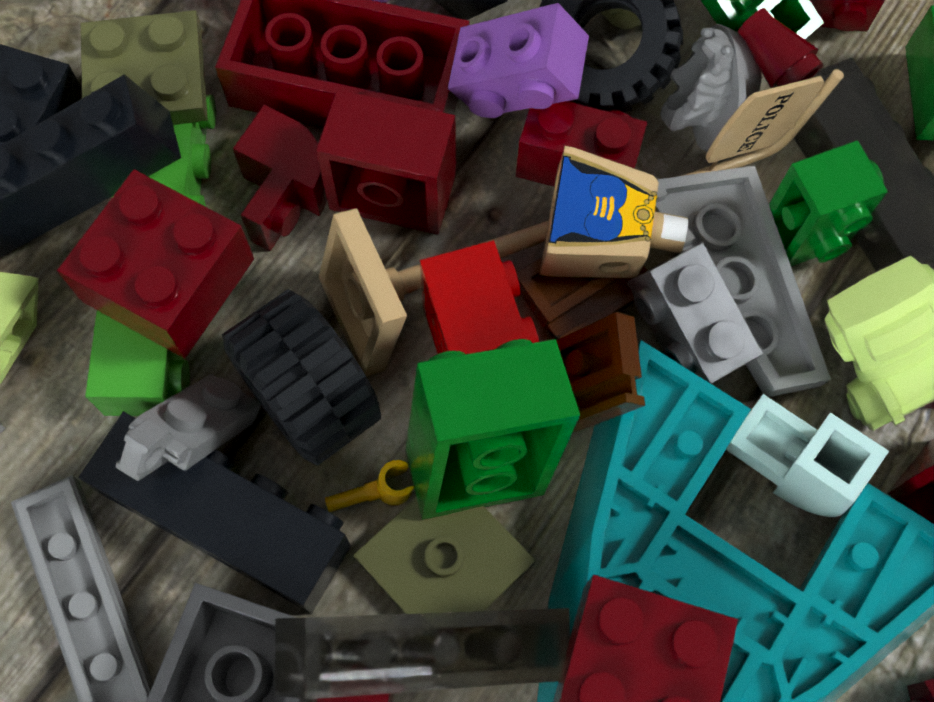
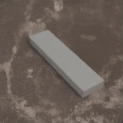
[11,475,153,702]

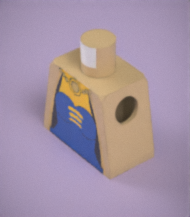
[539,146,688,278]

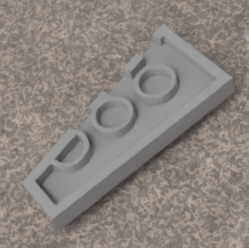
[655,165,831,397]

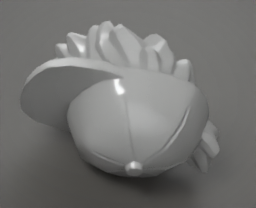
[660,24,762,152]

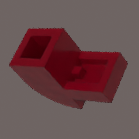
[233,105,327,251]

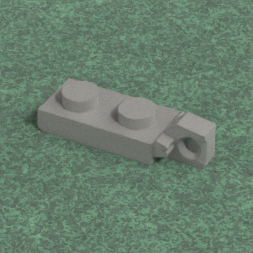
[115,374,261,481]

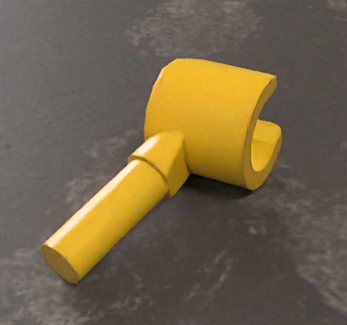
[325,460,415,512]

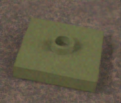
[353,497,536,655]

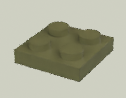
[80,10,208,125]

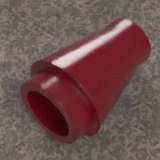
[738,8,823,88]

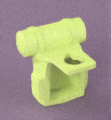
[824,255,934,432]

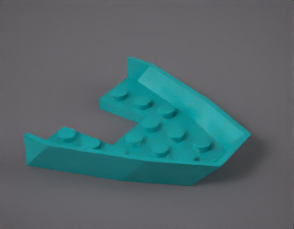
[537,340,934,702]

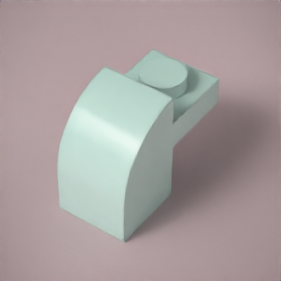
[726,394,889,517]

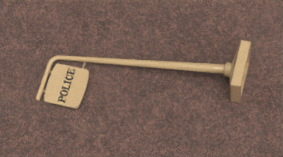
[319,69,844,377]

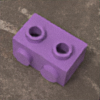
[448,3,589,118]

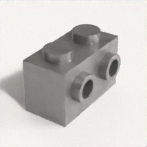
[626,242,763,384]

